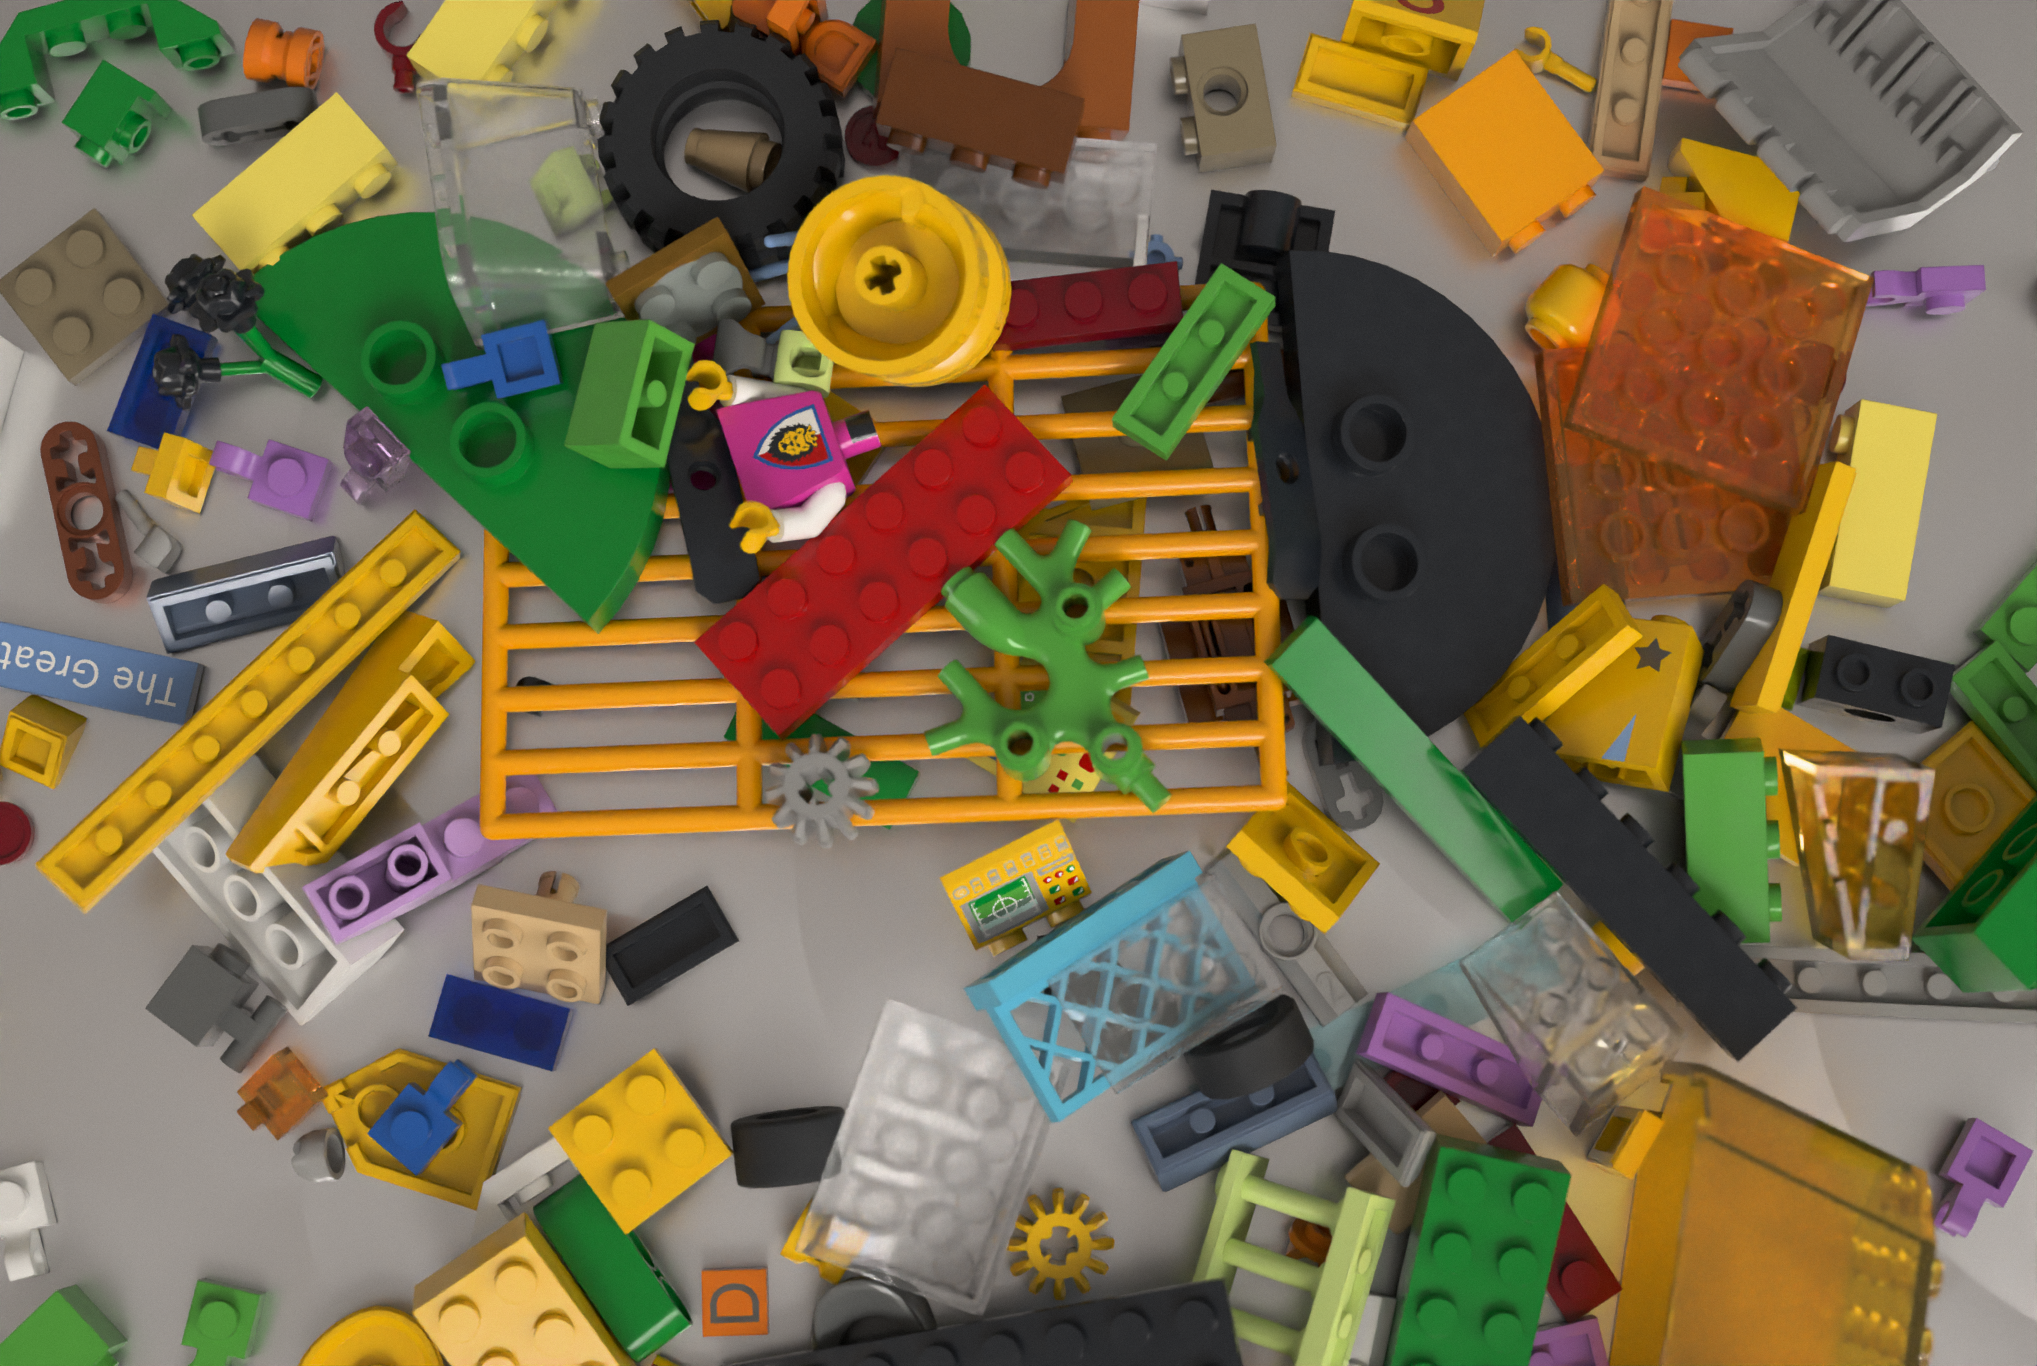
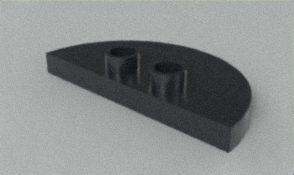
[1276,250,1558,767]

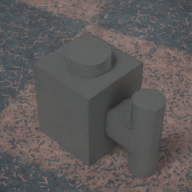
[145,943,288,1073]

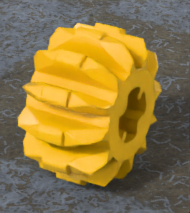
[1004,1187,1114,1300]

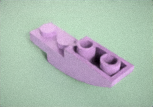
[302,775,558,945]

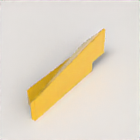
[226,610,476,873]

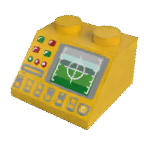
[940,819,1092,957]

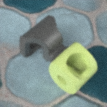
[713,319,834,398]

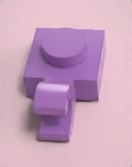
[209,439,333,522]
[1930,1118,2034,1238]

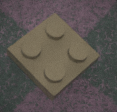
[0,208,171,386]

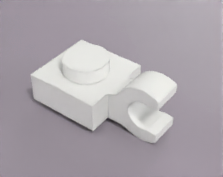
[0,1161,57,1281]

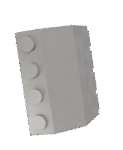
[1678,0,2023,243]

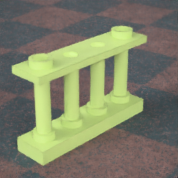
[1192,1149,1396,1366]

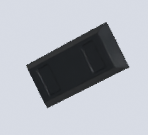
[606,886,739,1006]

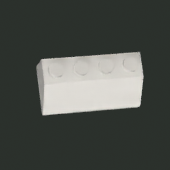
[152,754,405,1026]

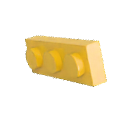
[1464,583,1643,747]

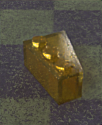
[1778,749,1935,961]

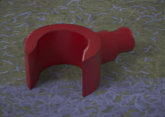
[374,1,421,93]

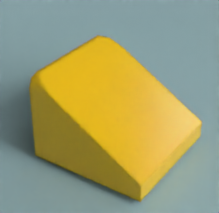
[0,695,87,789]

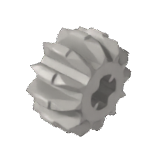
[764,734,879,849]

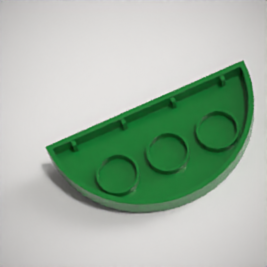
[254,212,670,634]

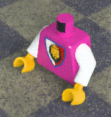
[686,360,881,554]

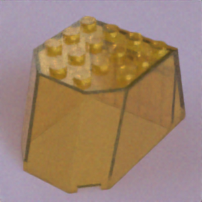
[1608,1061,1942,1366]

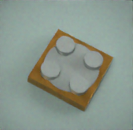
[605,217,766,346]

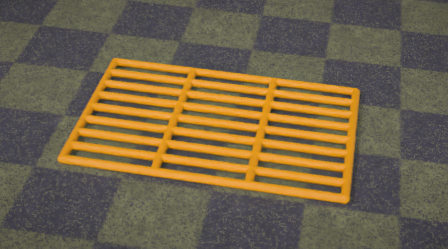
[479,282,1288,840]

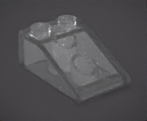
[1047,872,1286,1094]

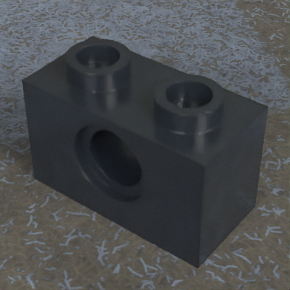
[1796,635,1955,734]

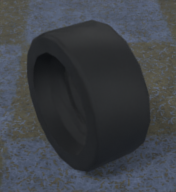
[1183,994,1314,1100]

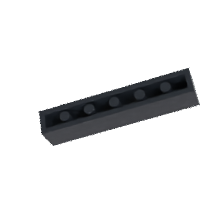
[1458,716,1797,1062]

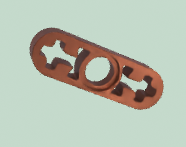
[40,421,133,604]

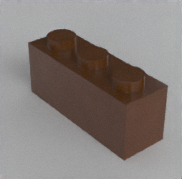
[876,48,1085,189]

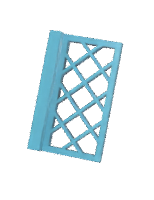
[963,850,1257,1123]

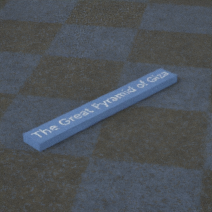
[0,621,204,726]

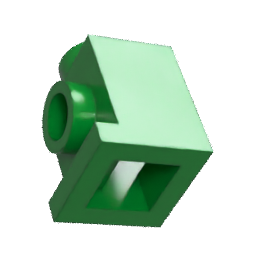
[62,60,173,168]

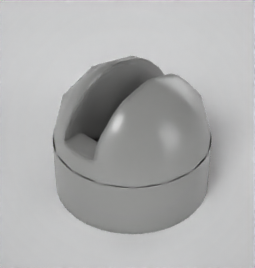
[291,1128,345,1182]

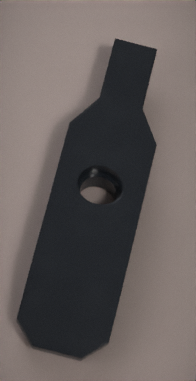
[1247,341,1321,600]
[666,356,760,604]

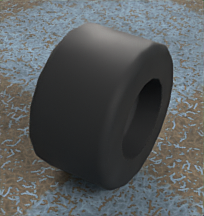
[731,1106,852,1188]

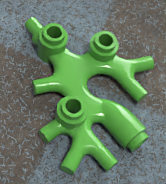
[924,519,1172,813]

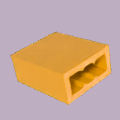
[1405,49,1604,257]

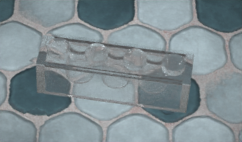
[897,138,1156,270]

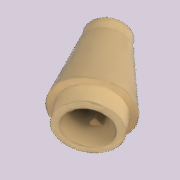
[684,128,782,193]

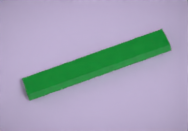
[1264,615,1564,930]

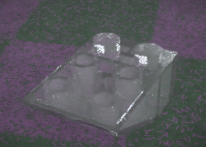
[1458,891,1688,1137]

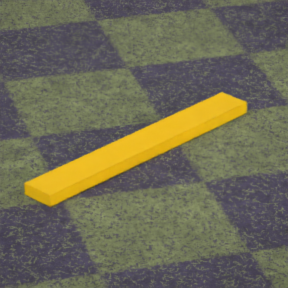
[35,509,461,914]

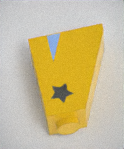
[1544,615,1705,792]

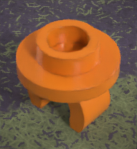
[1285,1218,1333,1267]

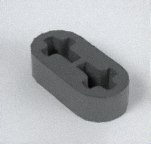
[197,87,318,146]
[1697,579,1783,693]
[1302,719,1384,832]

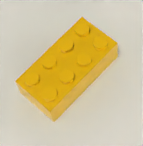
[412,1211,637,1366]

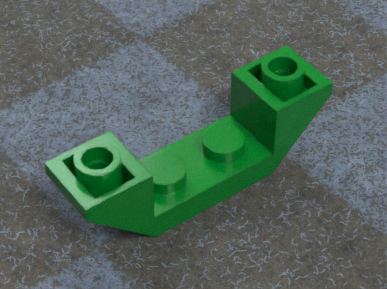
[0,0,236,120]

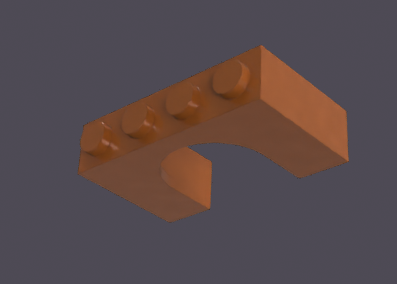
[872,0,1139,153]

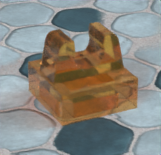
[236,1046,329,1141]

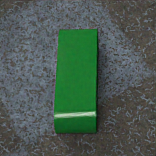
[533,1173,693,1363]

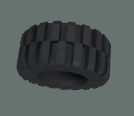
[597,20,845,271]

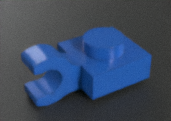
[441,320,564,399]
[367,1059,478,1176]

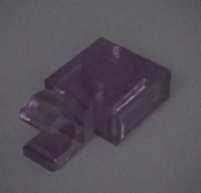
[340,406,411,505]

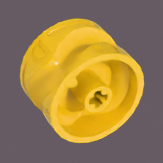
[787,175,1012,388]

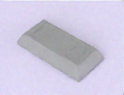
[1334,1058,1437,1187]

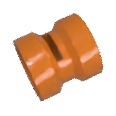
[243,18,324,90]

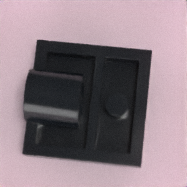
[1194,189,1335,333]

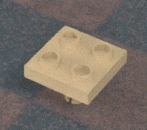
[471,871,607,1004]

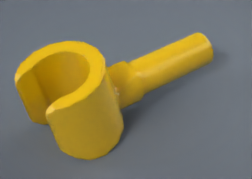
[1514,26,1597,93]

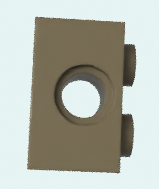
[1169,23,1277,173]

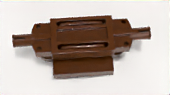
[1158,505,1303,775]

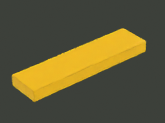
[1729,461,1857,714]

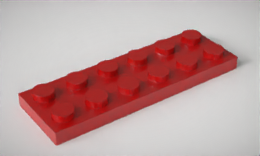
[694,385,1073,741]

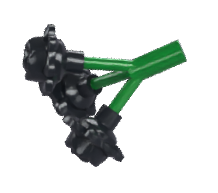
[152,254,323,411]

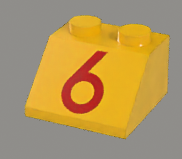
[1340,0,1485,81]

